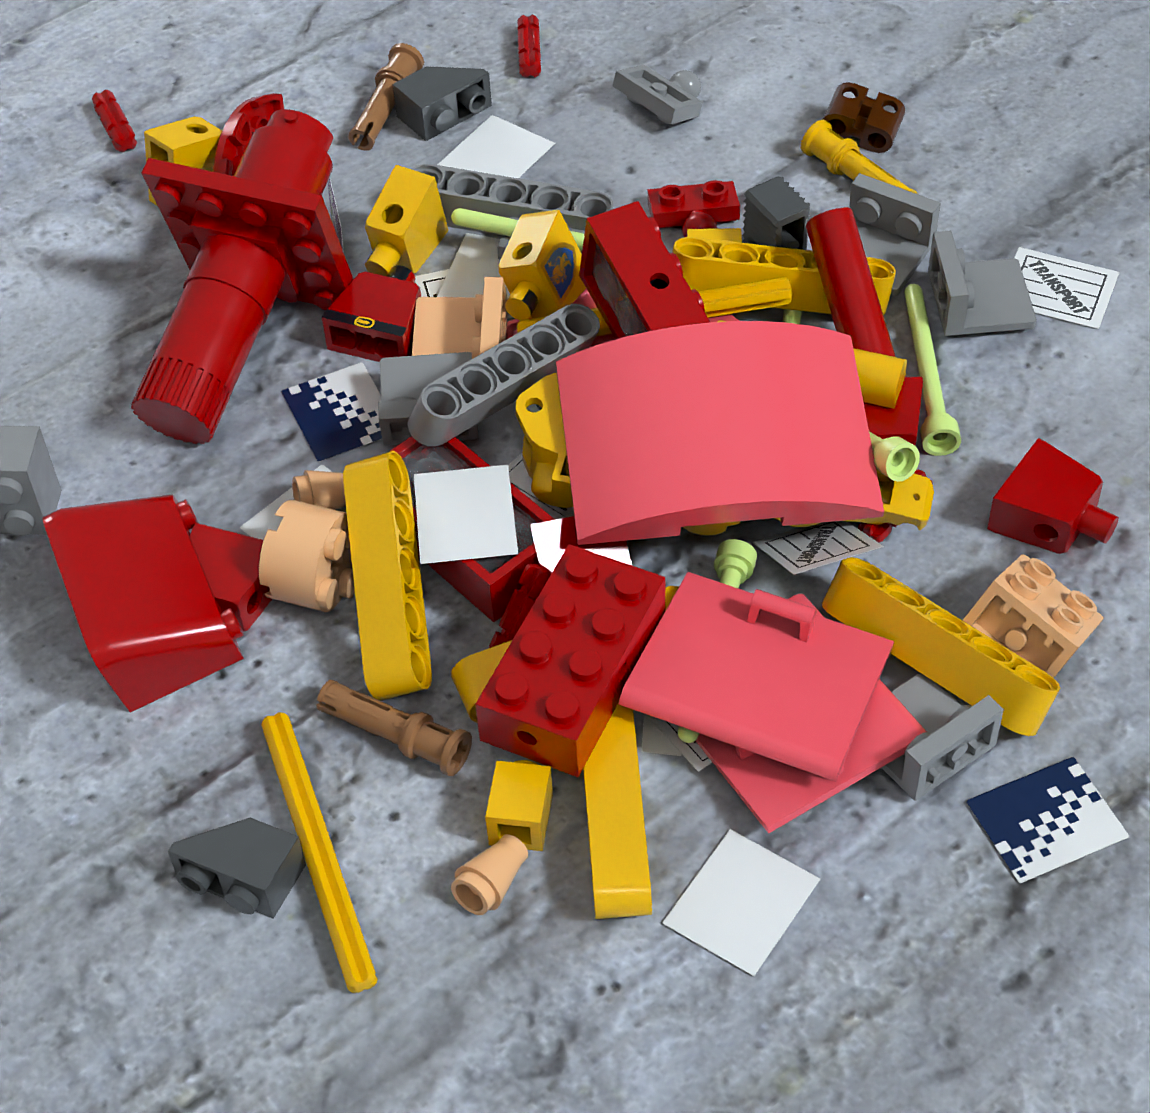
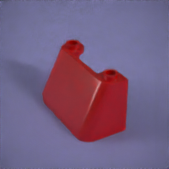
[42,494,244,713]

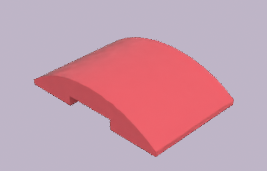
[556,321,884,545]

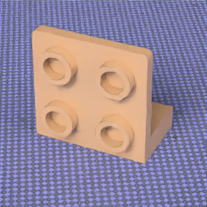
[412,277,508,359]
[962,554,1104,678]

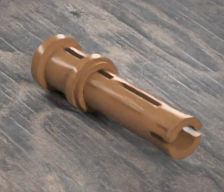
[348,43,424,151]
[317,680,472,776]

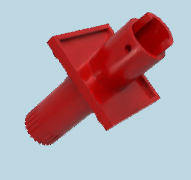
[131,109,353,444]

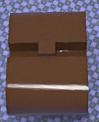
[823,82,905,153]

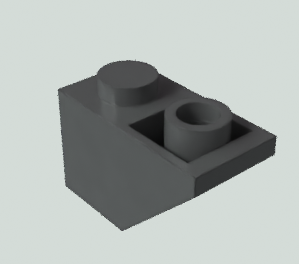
[392,66,492,141]
[168,817,306,919]

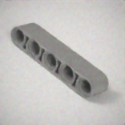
[411,164,613,236]
[408,304,600,446]

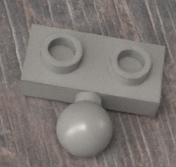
[612,65,703,125]

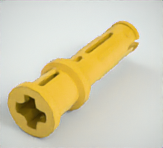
[801,119,917,194]

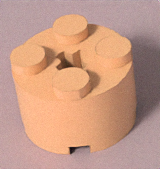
[259,500,355,612]

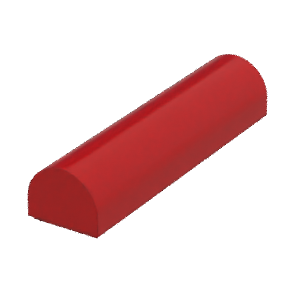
[806,207,896,357]

